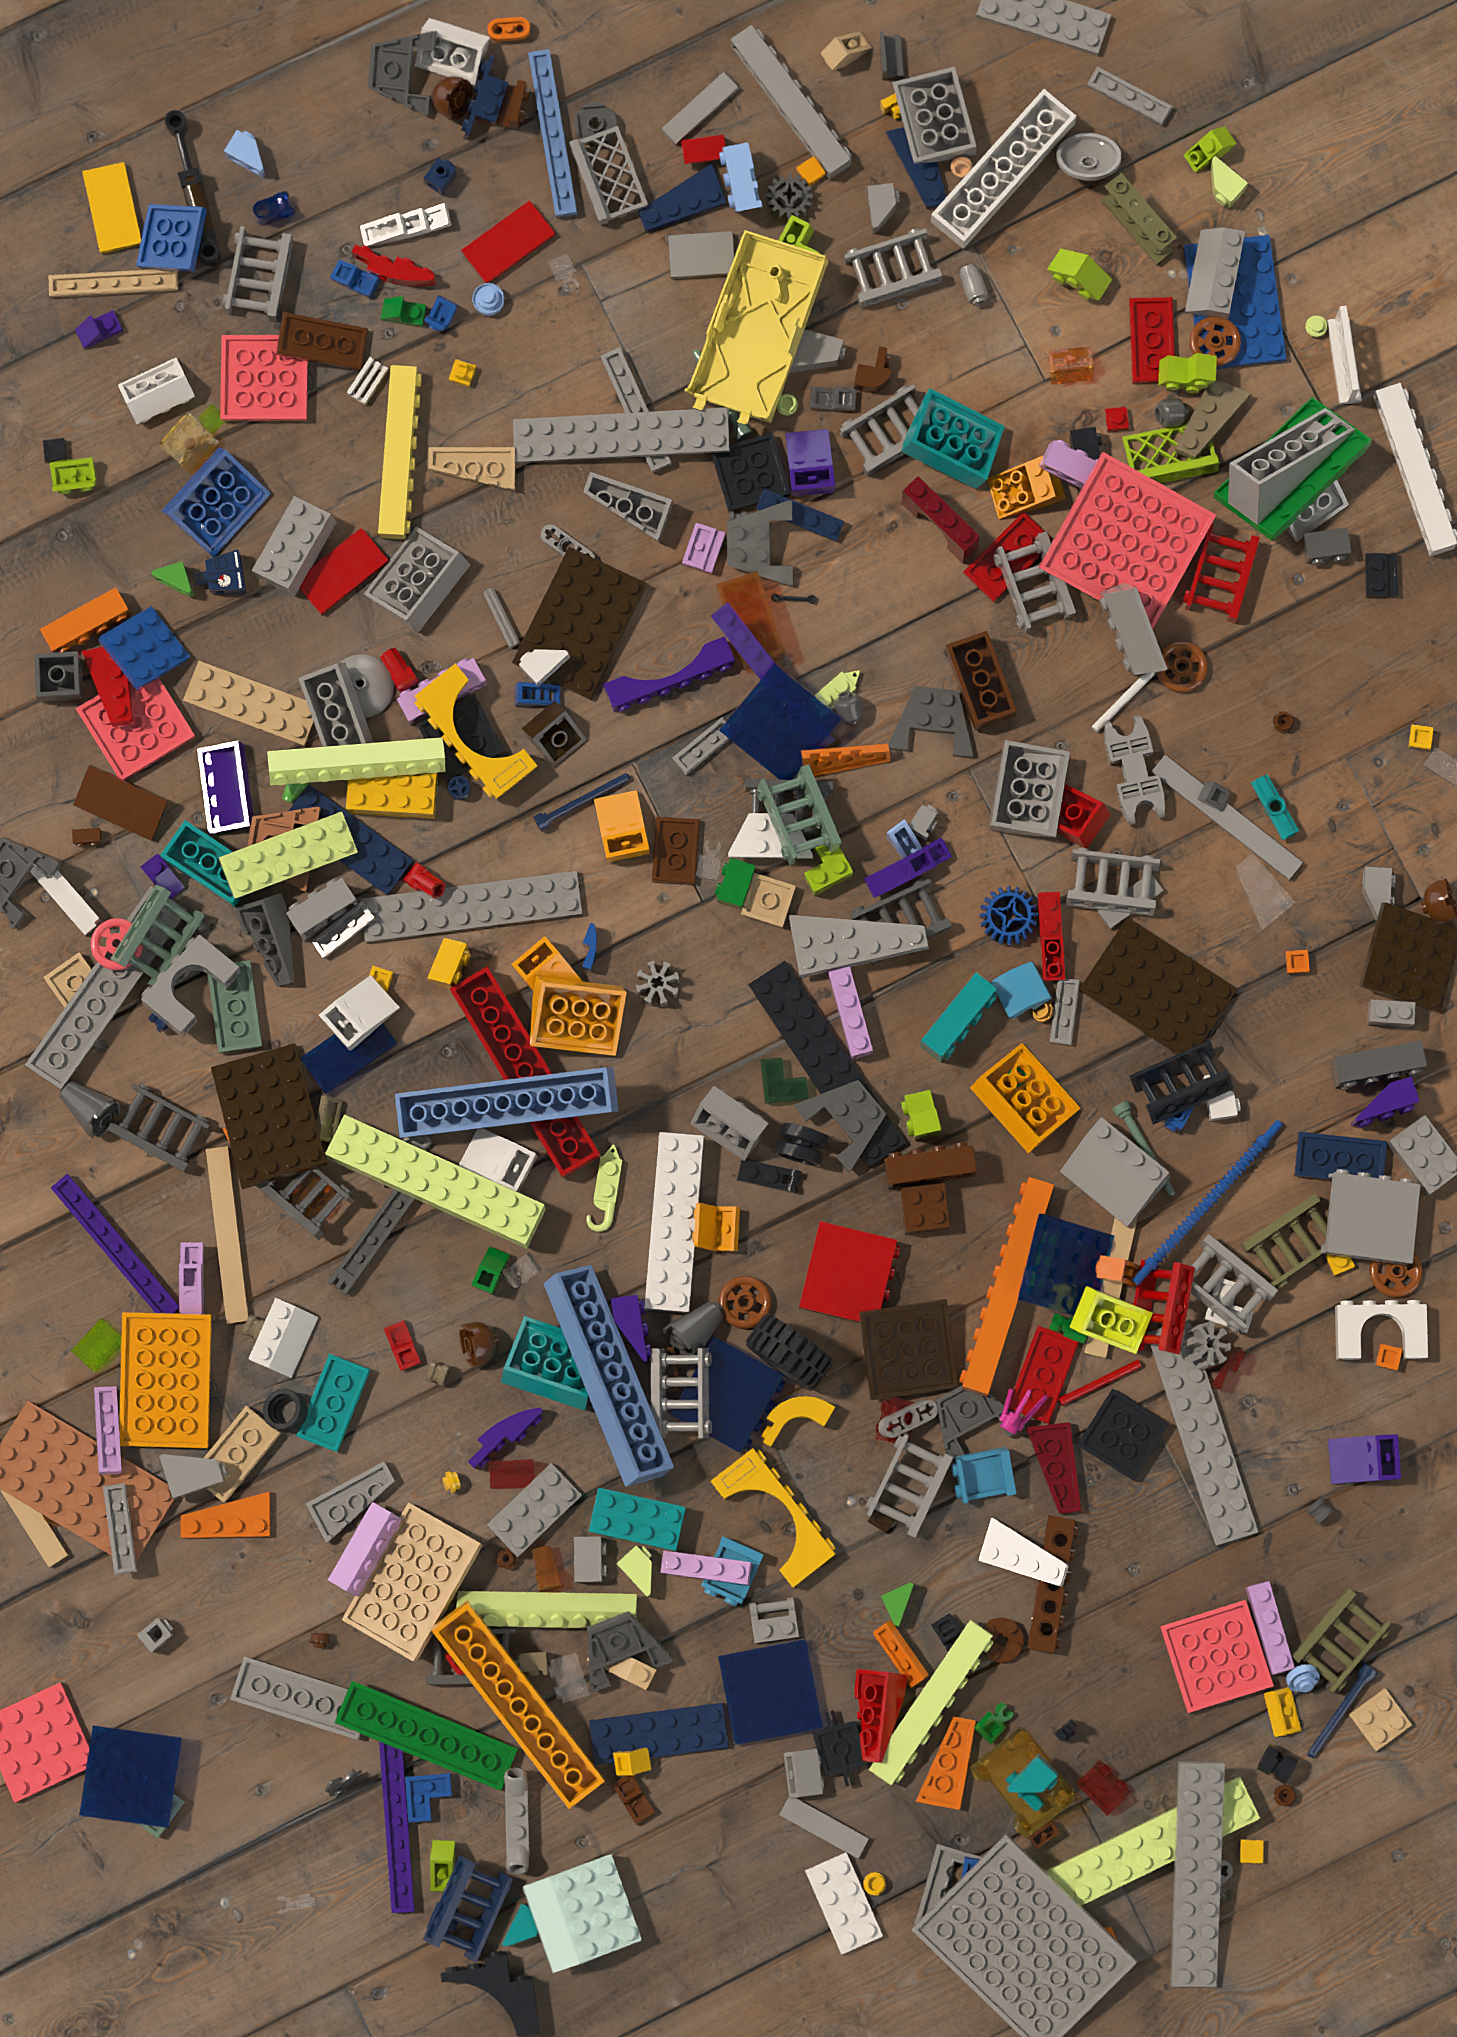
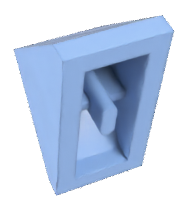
[886,820,922,858]

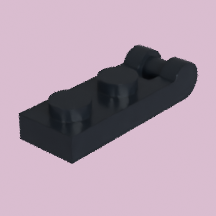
[737,1159,802,1194]

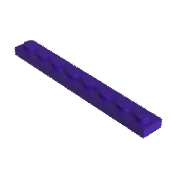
[710,602,835,750]
[51,1174,179,1313]
[379,1742,415,1913]

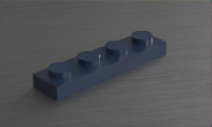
[756,489,844,541]

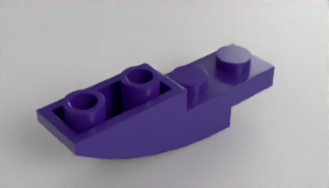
[864,837,952,898]
[468,1407,544,1469]

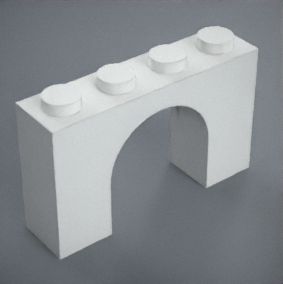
[1335,1300,1428,1360]

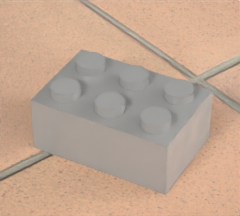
[286,878,358,942]
[690,1086,768,1161]
[1387,1115,1457,1197]

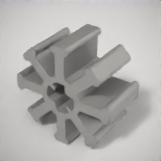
[636,961,680,1007]
[1181,1321,1231,1370]

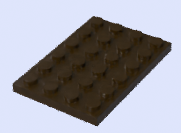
[512,547,647,701]
[1079,917,1237,1055]
[211,1043,328,1190]

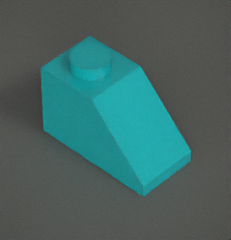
[1007,1754,1058,1793]
[502,1903,538,1947]

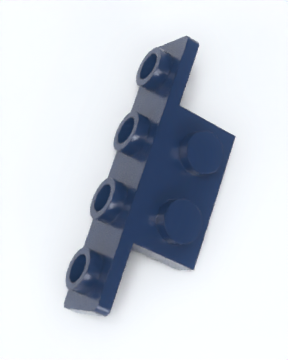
[461,55,508,140]

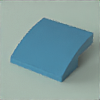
[991,961,1052,1019]

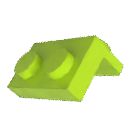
[50,457,97,494]

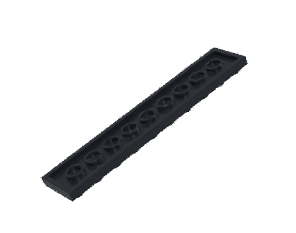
[748,961,906,1167]

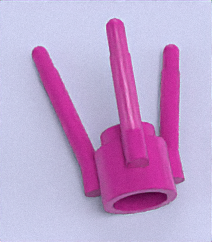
[999,1389,1047,1435]

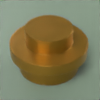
[1032,1001,1054,1022]

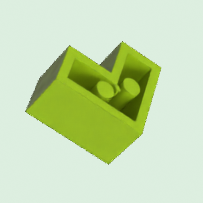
[778,215,820,254]
[1047,248,1112,301]
[1158,353,1217,393]
[804,845,853,896]
[901,1090,941,1141]

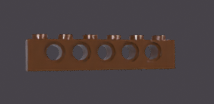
[1027,1515,1079,1653]

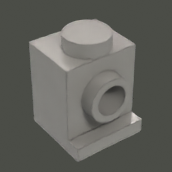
[909,805,939,841]
[137,1618,174,1653]

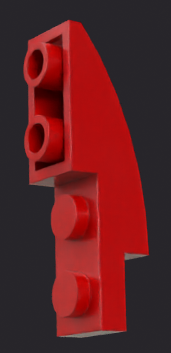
[351,244,436,287]
[1037,891,1065,981]

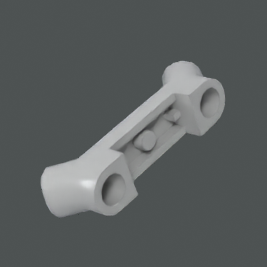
[504,1768,530,1875]

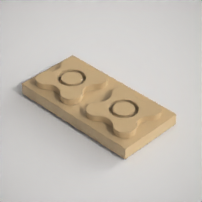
[204,1406,281,1503]

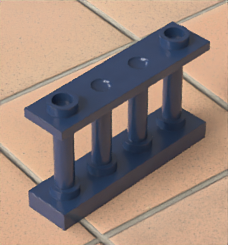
[423,1855,513,1962]

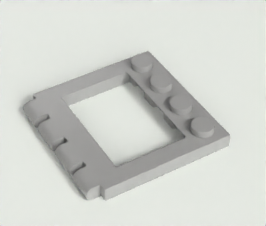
[912,1844,982,1932]

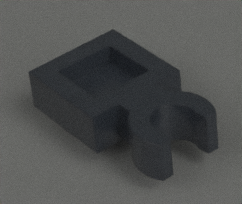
[1054,1719,1077,1741]

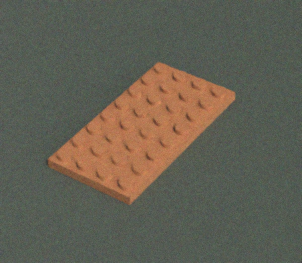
[0,1400,175,1562]

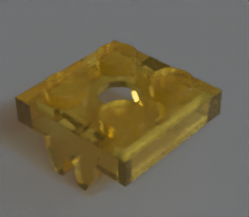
[159,412,219,474]

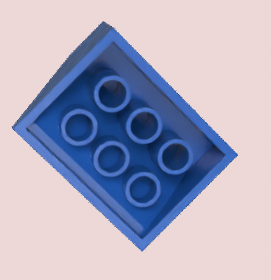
[162,448,271,557]

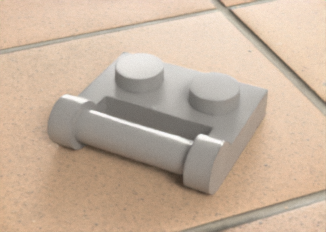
[749,1597,799,1643]

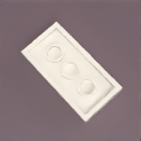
[805,1852,883,1955]

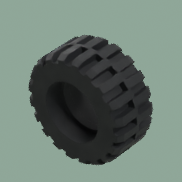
[746,1314,833,1391]

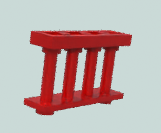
[1183,524,1260,624]
[1133,1260,1195,1355]

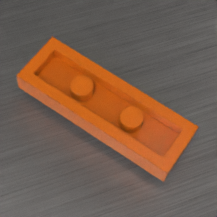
[872,1620,929,1688]

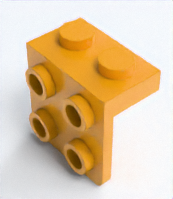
[692,1203,740,1252]

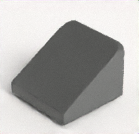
[1197,781,1231,811]

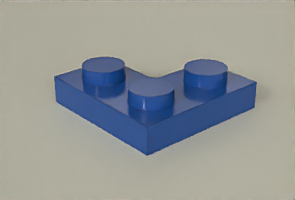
[405,1773,452,1822]

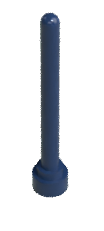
[533,773,630,832]
[1308,1663,1378,1758]

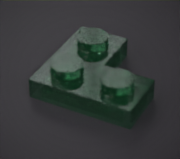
[760,1057,809,1104]

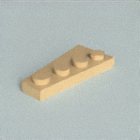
[428,447,515,491]

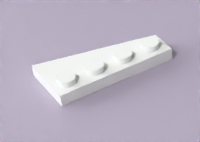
[979,1518,1069,1587]

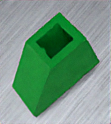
[471,1246,510,1295]

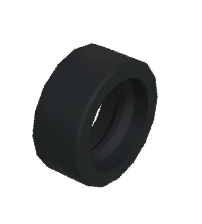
[263,1389,308,1433]

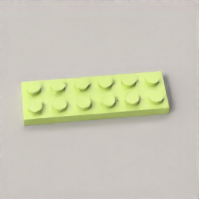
[219,812,358,899]

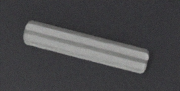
[483,588,520,648]

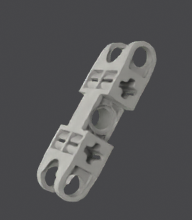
[1104,715,1165,825]

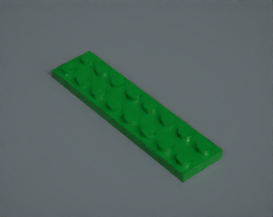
[334,1681,518,1791]

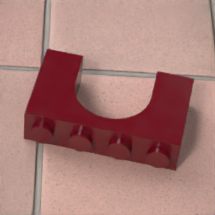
[901,476,980,564]

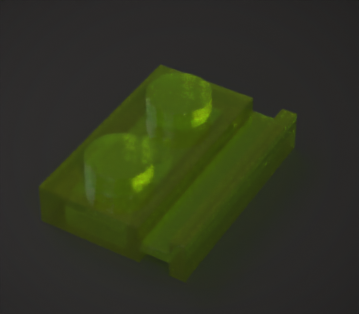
[71,1318,122,1373]

